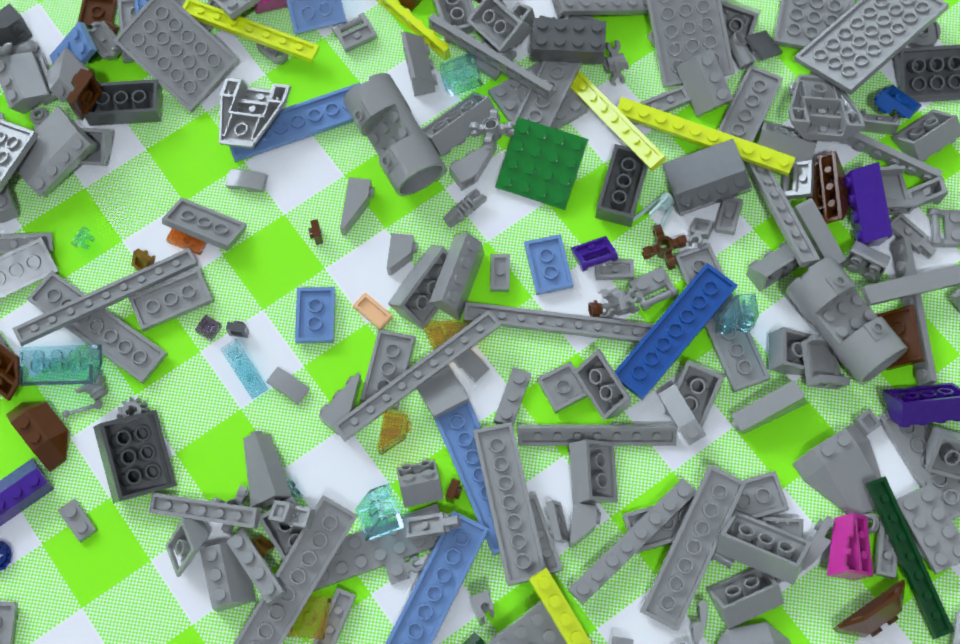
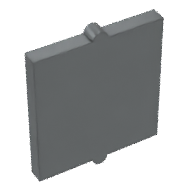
[744,30,783,61]

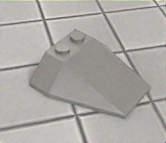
[788,74,865,142]
[219,77,291,149]
[792,424,882,515]

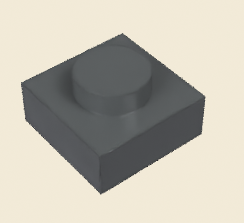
[226,321,249,338]

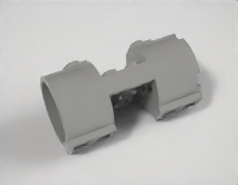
[343,73,448,196]
[786,256,908,385]

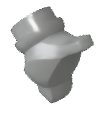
[75,368,108,401]

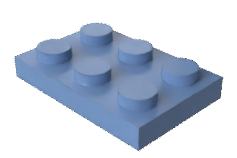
[286,0,347,35]
[50,22,97,65]
[524,234,573,296]
[295,287,336,344]

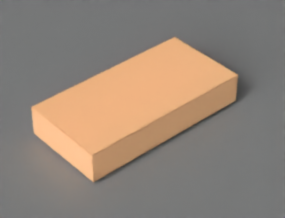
[352,292,393,330]

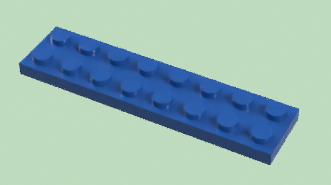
[614,263,738,401]

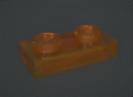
[166,228,207,256]

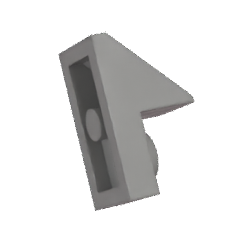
[907,176,948,209]

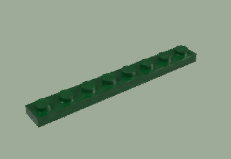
[865,476,954,639]

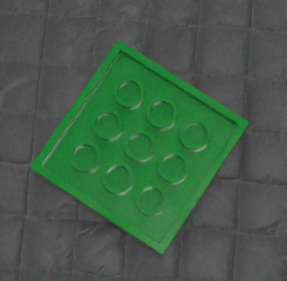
[495,117,589,210]

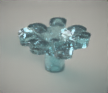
[285,477,303,500]

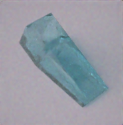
[219,339,268,399]

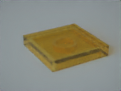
[287,596,331,640]

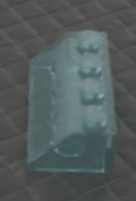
[19,345,102,386]

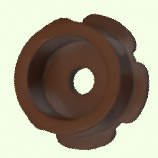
[588,300,603,318]

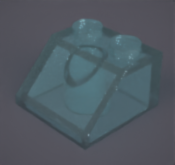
[440,53,484,97]
[355,483,404,541]

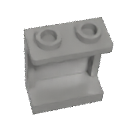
[880,164,917,215]
[801,334,851,390]

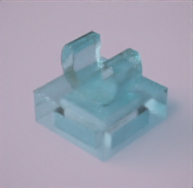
[70,226,95,249]

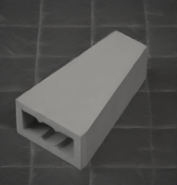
[794,198,846,268]
[731,380,808,434]
[243,431,291,508]

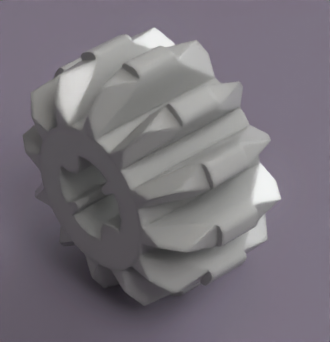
[116,397,151,419]

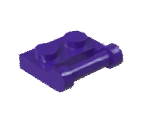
[571,236,618,272]

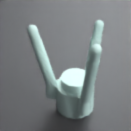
[633,192,675,229]

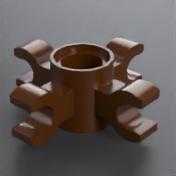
[642,224,688,270]

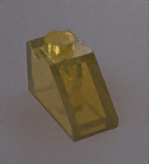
[377,411,412,455]

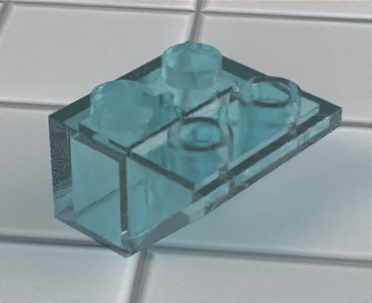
[714,293,759,334]

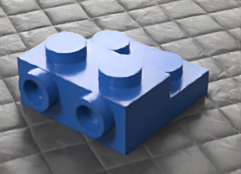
[873,85,922,119]

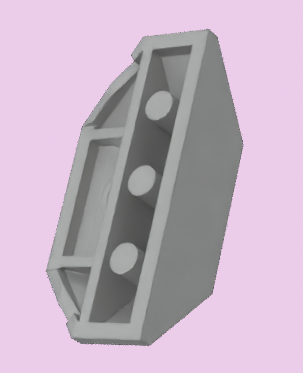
[716,622,791,644]

